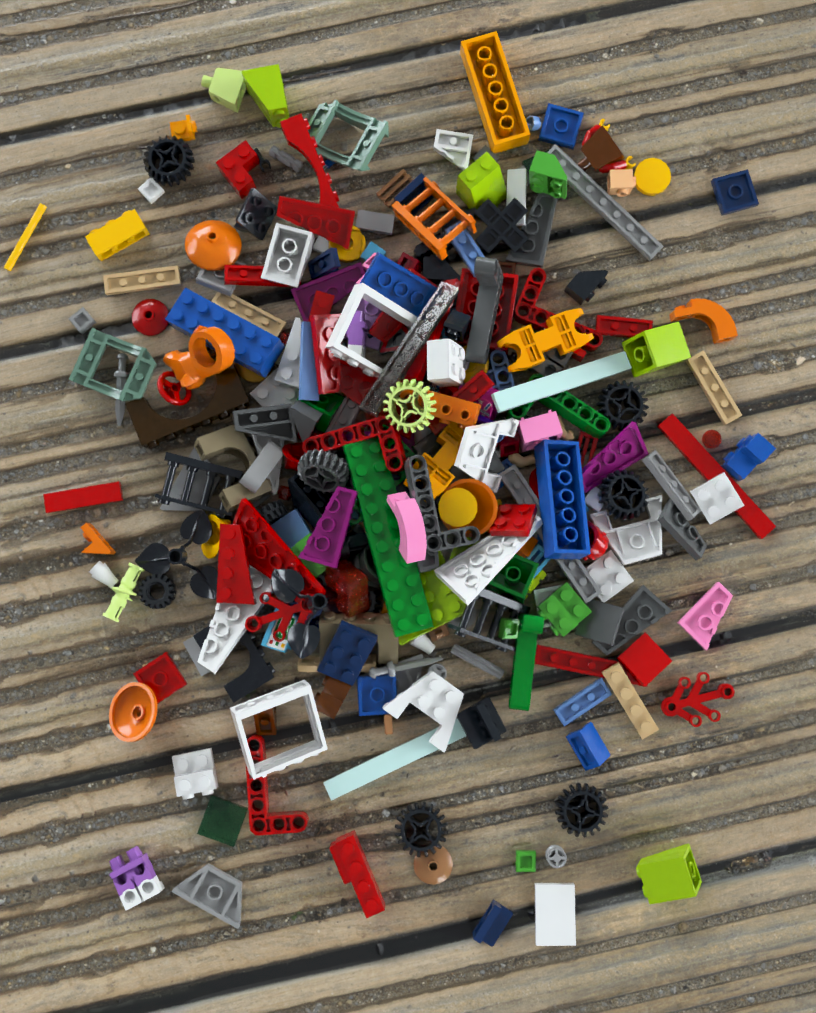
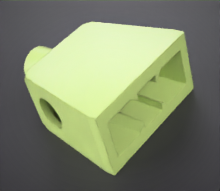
[201,68,246,113]

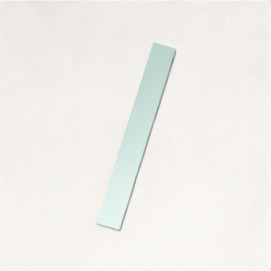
[491,351,632,413]
[323,718,466,801]

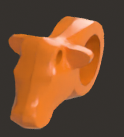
[163,325,235,390]

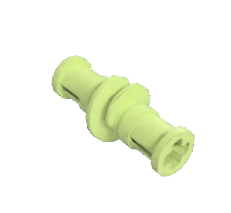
[103,562,145,622]

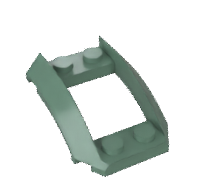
[308,100,389,171]
[69,328,157,401]

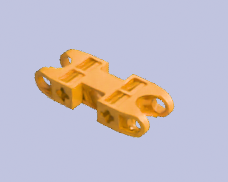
[497,308,594,373]
[403,422,464,502]

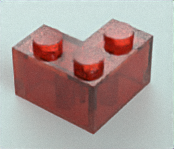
[325,560,369,618]

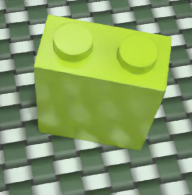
[242,64,290,128]
[456,152,507,220]
[622,322,691,378]
[636,844,702,904]

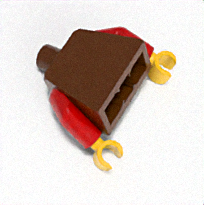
[577,119,636,173]

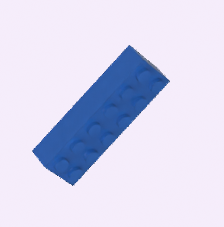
[165,288,285,378]
[534,439,591,560]

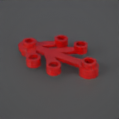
[245,592,313,642]
[661,672,735,727]

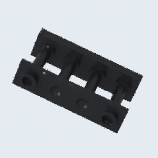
[155,452,243,519]
[448,589,531,652]

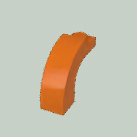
[669,298,738,344]

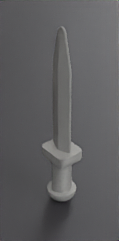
[114,353,129,426]
[369,657,443,679]

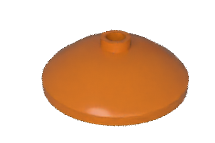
[185,220,242,271]
[439,479,498,537]
[109,682,157,742]

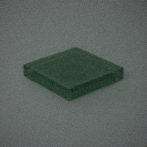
[197,795,248,847]

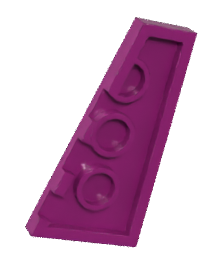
[298,486,358,568]

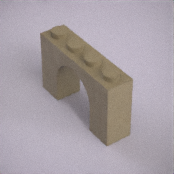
[194,424,272,513]
[319,611,399,664]

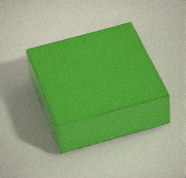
[498,618,520,639]
[516,850,536,872]

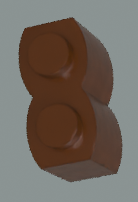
[314,675,352,719]

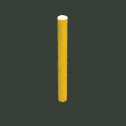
[4,203,47,272]

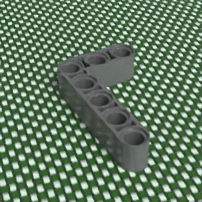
[466,256,503,364]
[404,455,480,552]

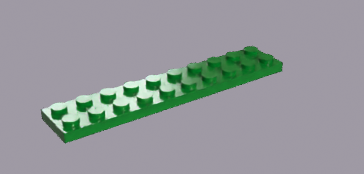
[343,437,434,638]

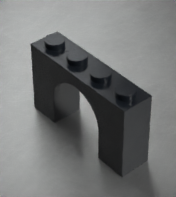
[193,626,276,703]

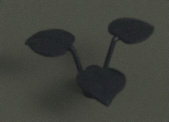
[135,510,218,600]
[271,569,359,659]

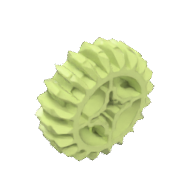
[383,379,437,433]

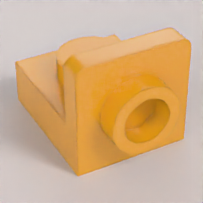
[169,114,198,141]

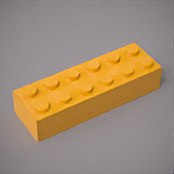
[460,31,530,154]

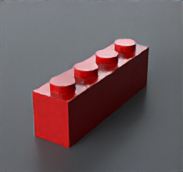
[335,830,385,919]

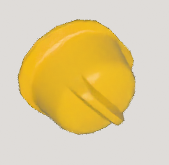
[201,514,231,559]

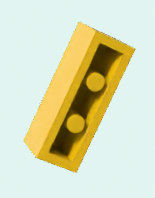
[85,209,150,262]

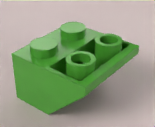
[529,150,567,199]

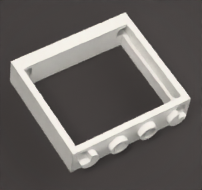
[326,283,425,386]
[230,680,328,779]

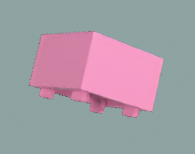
[516,410,563,452]

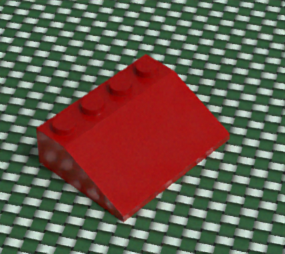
[456,268,519,354]

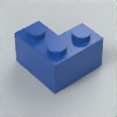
[722,433,776,481]

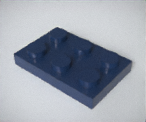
[317,620,378,686]

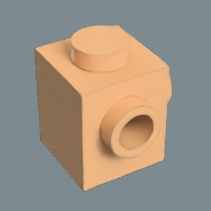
[607,169,636,197]

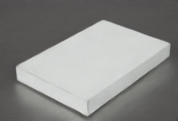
[534,883,576,946]

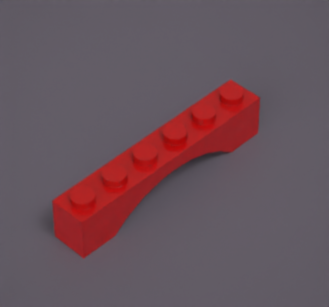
[280,113,339,207]

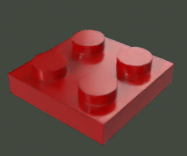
[489,504,537,537]

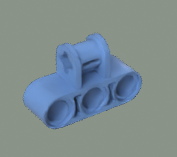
[486,350,515,391]

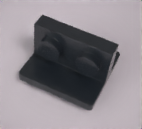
[234,188,278,240]
[457,697,506,749]

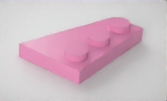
[677,582,733,650]

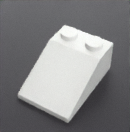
[261,223,315,288]

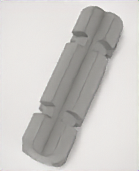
[269,146,303,172]

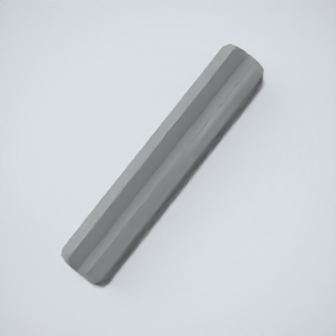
[451,644,504,679]

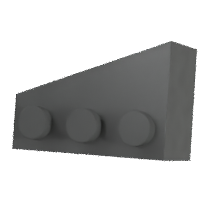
[232,404,297,442]

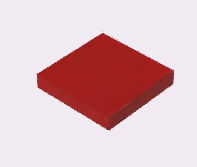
[617,632,672,687]
[133,652,188,704]

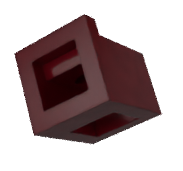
[397,252,423,273]

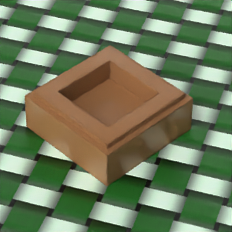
[384,714,393,735]

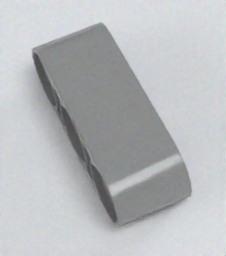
[239,440,284,494]

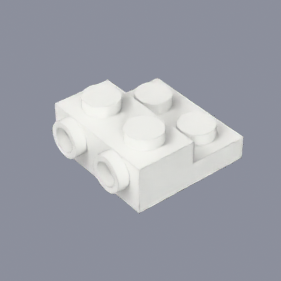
[172,748,219,800]

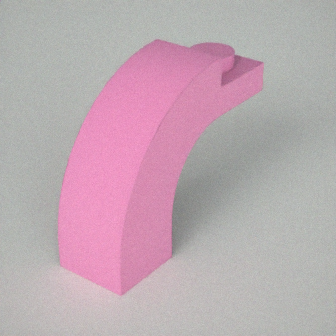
[387,491,427,564]

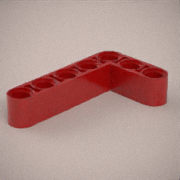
[513,268,603,352]
[302,416,406,472]
[246,735,309,835]

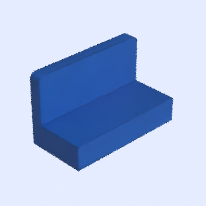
[566,722,610,771]

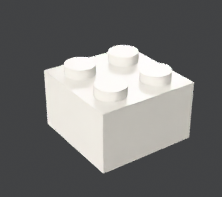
[427,338,466,387]

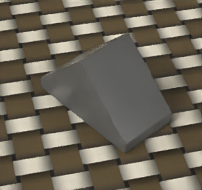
[289,400,323,442]

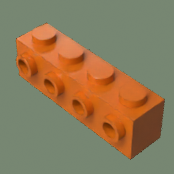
[397,388,481,429]

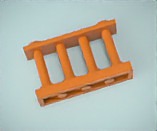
[391,177,477,260]

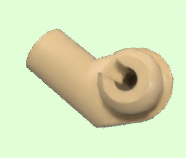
[558,415,574,441]
[508,453,535,468]

